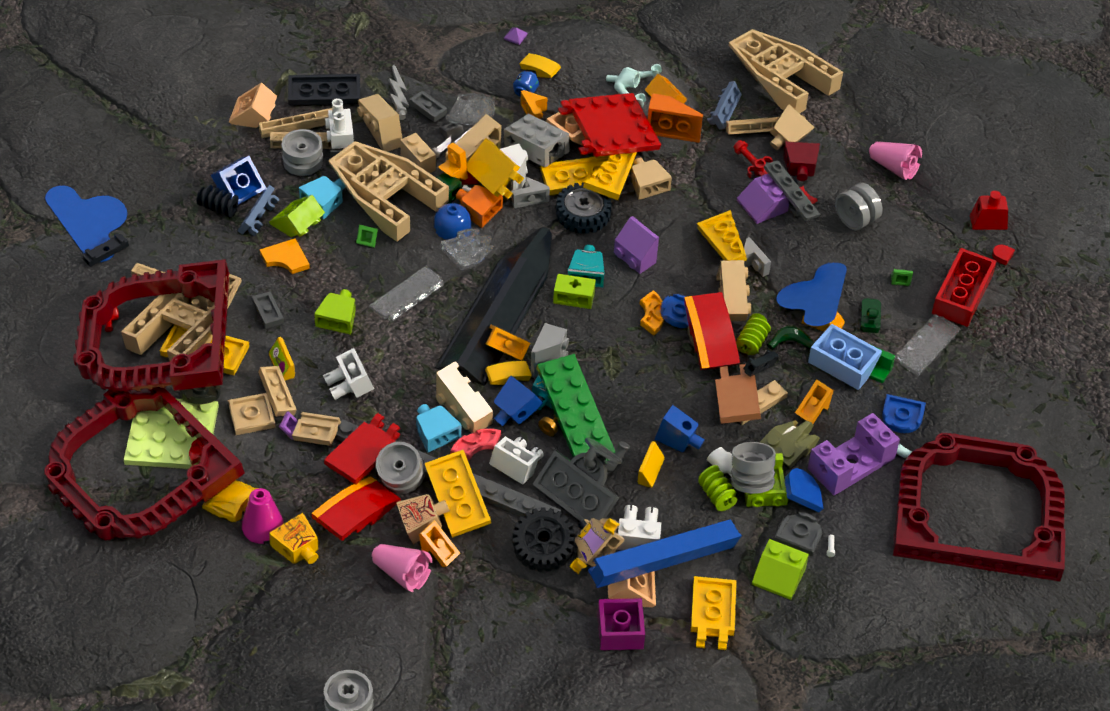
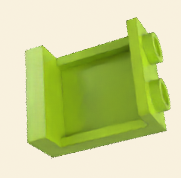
[744,453,788,507]

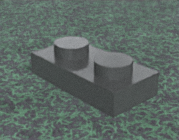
[409,91,447,122]
[252,291,284,329]

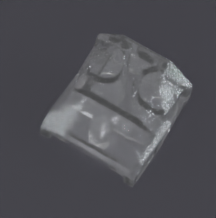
[446,93,495,125]

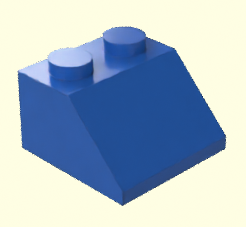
[211,156,266,205]

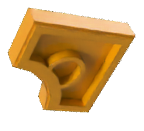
[260,239,310,274]

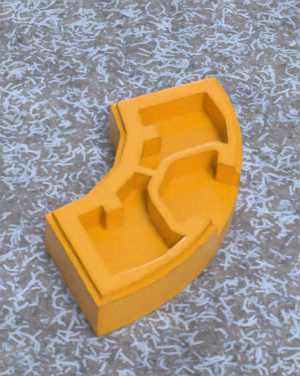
[640,290,664,335]

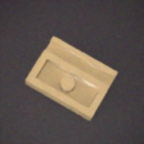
[292,412,341,446]

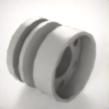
[731,442,776,494]

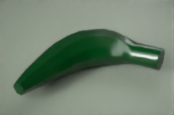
[767,326,815,350]

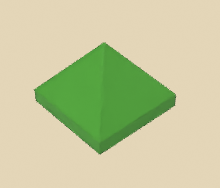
[356,225,378,247]

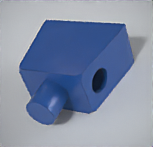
[493,376,543,427]
[655,405,705,452]

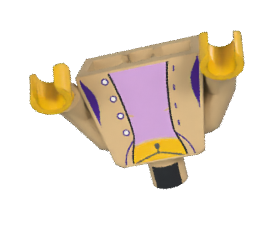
[570,518,625,574]

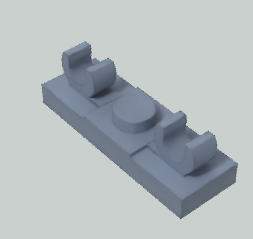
[707,81,742,130]
[237,185,279,236]

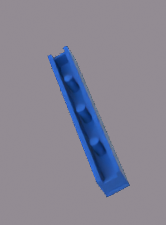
[588,519,742,588]

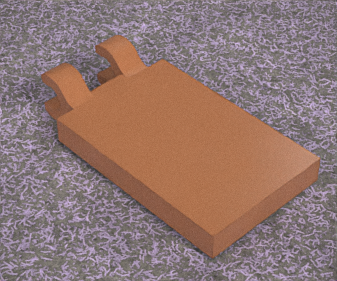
[715,364,761,424]

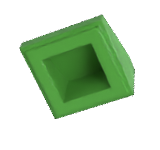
[891,269,913,286]

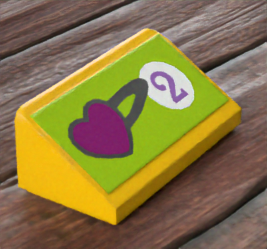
[269,337,295,381]

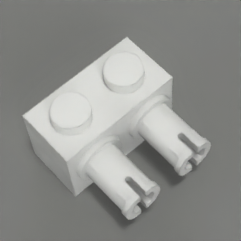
[325,99,354,149]
[323,348,374,400]
[489,436,543,484]
[617,505,661,550]

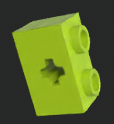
[553,274,596,309]

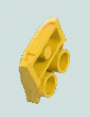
[202,480,258,522]

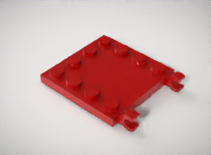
[558,93,661,157]

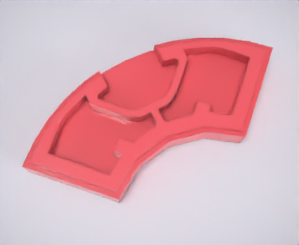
[450,429,501,460]

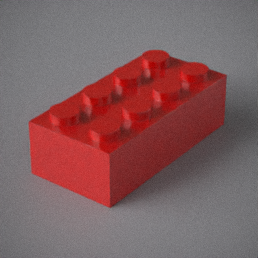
[932,248,997,327]

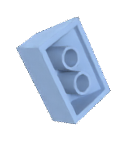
[808,324,882,390]

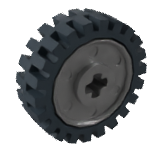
[556,182,611,234]

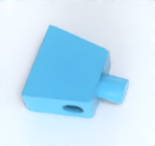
[299,176,346,219]
[416,404,462,452]

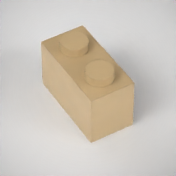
[400,133,436,173]

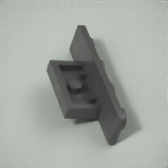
[764,160,820,221]

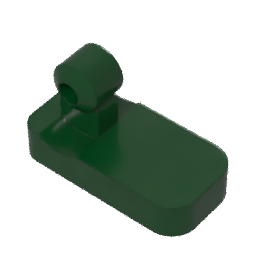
[860,298,881,333]

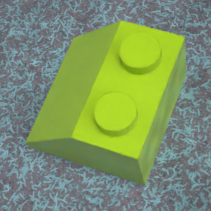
[269,195,325,237]
[752,539,809,600]

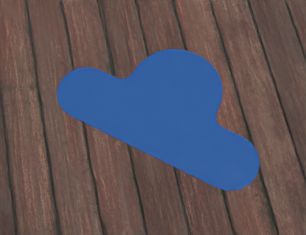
[45,186,127,262]
[777,263,847,326]

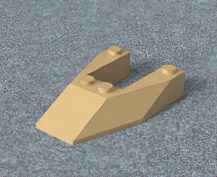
[729,29,843,114]
[329,141,449,241]
[121,274,242,362]

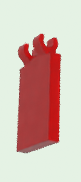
[324,413,400,485]

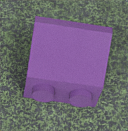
[737,173,789,224]
[614,216,659,274]

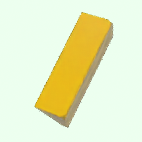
[637,441,664,488]

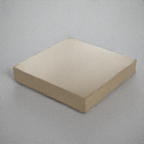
[228,393,276,435]

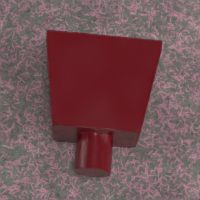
[783,141,820,181]

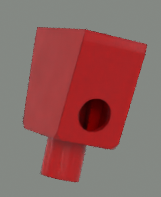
[970,191,1008,230]

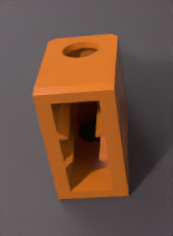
[456,185,503,228]

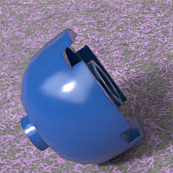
[434,203,471,240]

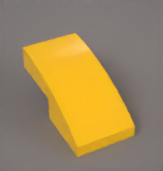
[519,53,561,78]
[485,361,532,385]

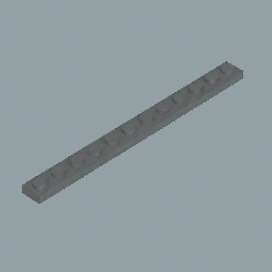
[334,419,561,517]

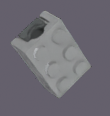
[504,114,570,167]

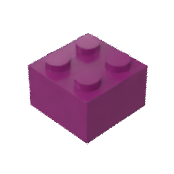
[597,598,645,650]

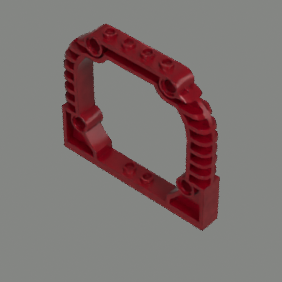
[73,259,230,393]
[44,387,245,540]
[893,433,1066,582]

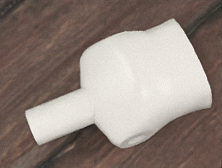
[707,447,733,477]

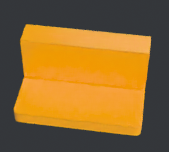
[645,74,687,104]
[486,324,530,361]

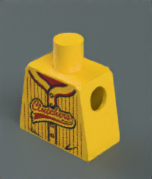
[269,513,318,564]

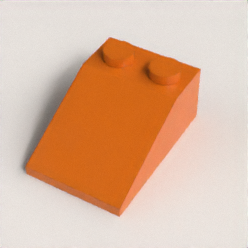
[648,93,703,143]

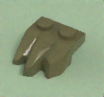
[760,420,820,469]

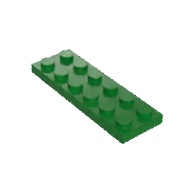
[536,354,615,461]

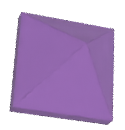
[504,27,528,45]
[279,411,298,440]

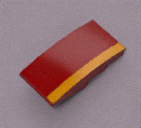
[684,292,740,370]
[312,476,401,541]

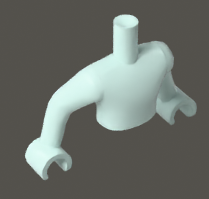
[606,64,662,107]

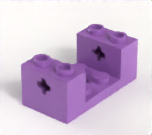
[807,413,900,496]

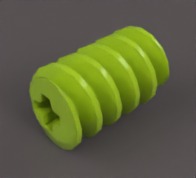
[736,313,771,355]
[698,465,738,511]

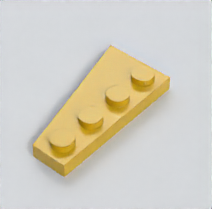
[583,152,637,200]
[697,210,747,261]

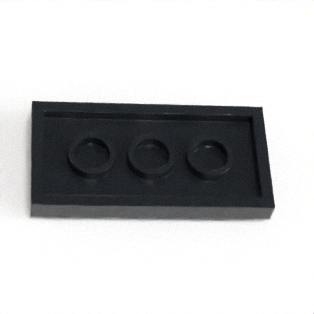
[288,74,361,105]

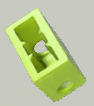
[315,289,356,335]

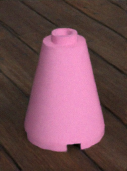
[869,142,922,180]
[372,544,432,592]

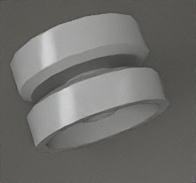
[281,129,323,176]
[835,182,883,231]
[376,442,425,494]
[323,670,374,711]

